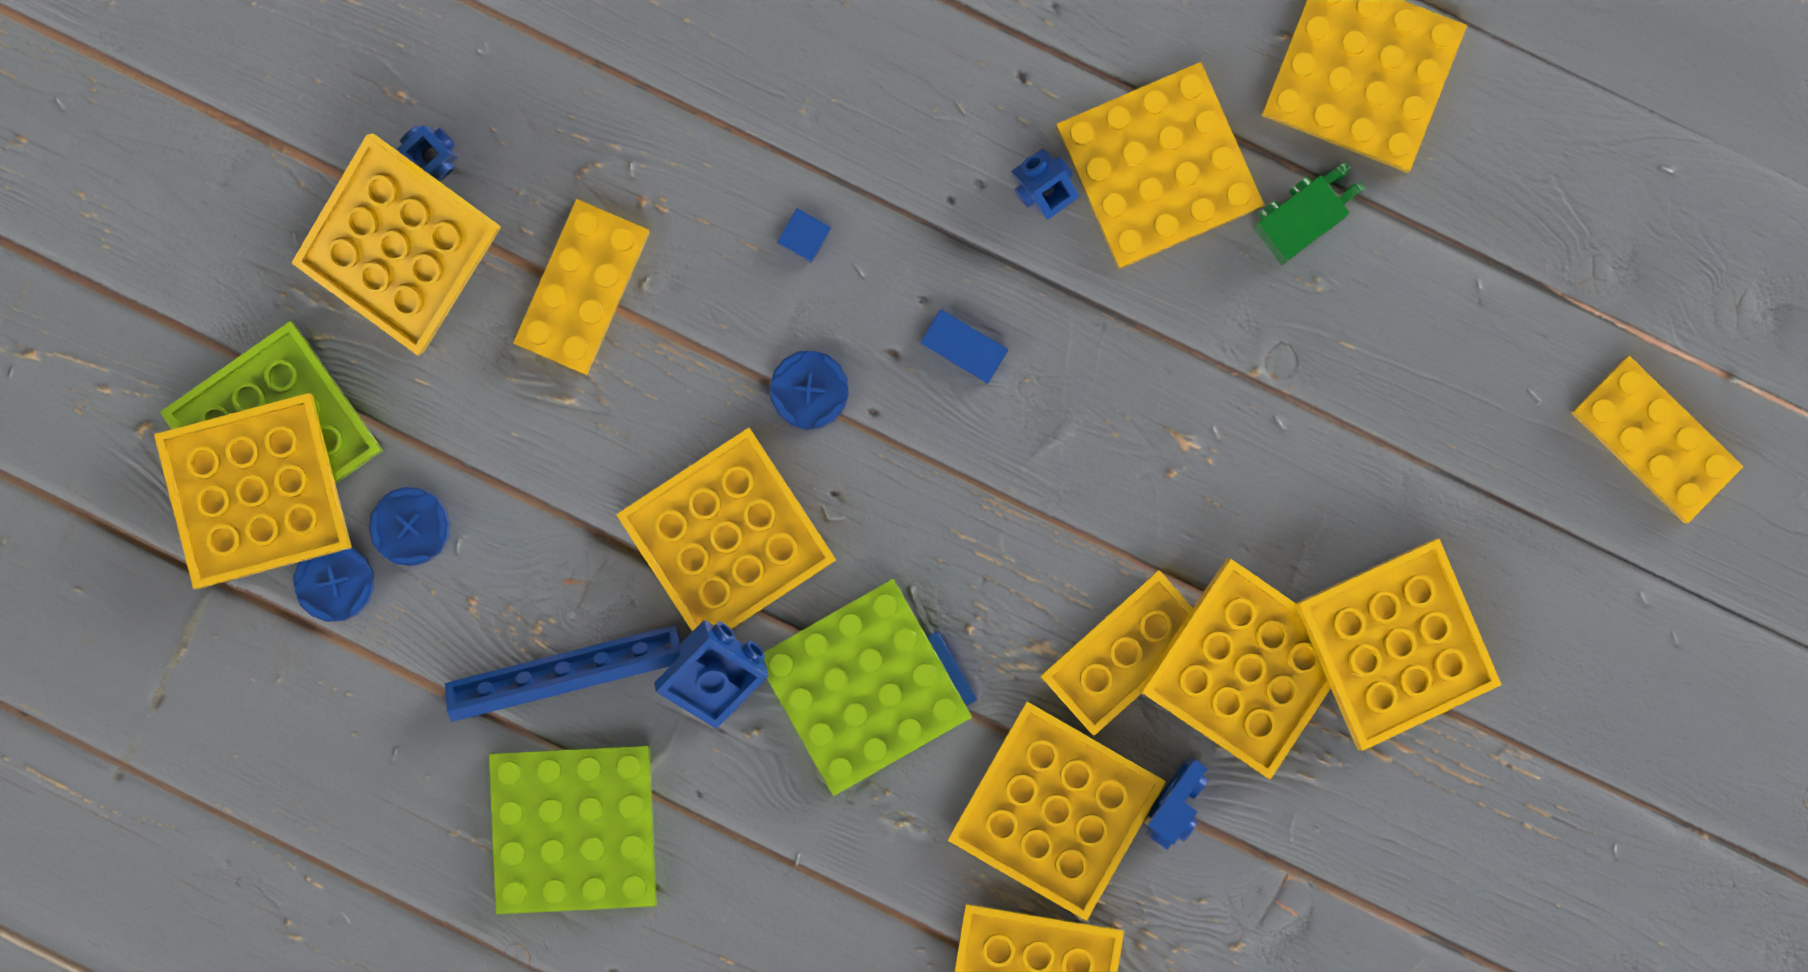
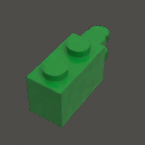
[1254,161,1366,265]

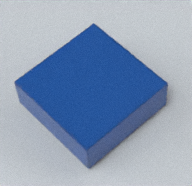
[777,208,831,263]

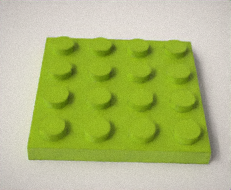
[160,321,383,484]
[764,578,972,796]
[489,745,657,914]

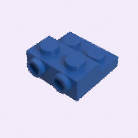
[654,620,769,729]
[1143,757,1208,850]

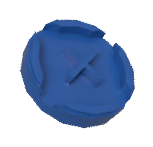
[770,351,849,430]
[369,487,450,566]
[293,547,374,622]

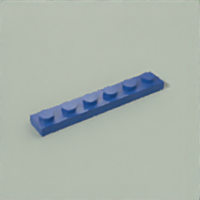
[445,624,681,722]

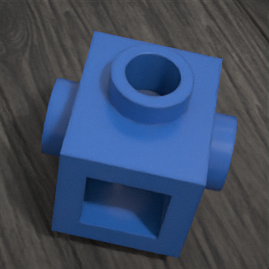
[396,125,458,182]
[1011,148,1080,220]

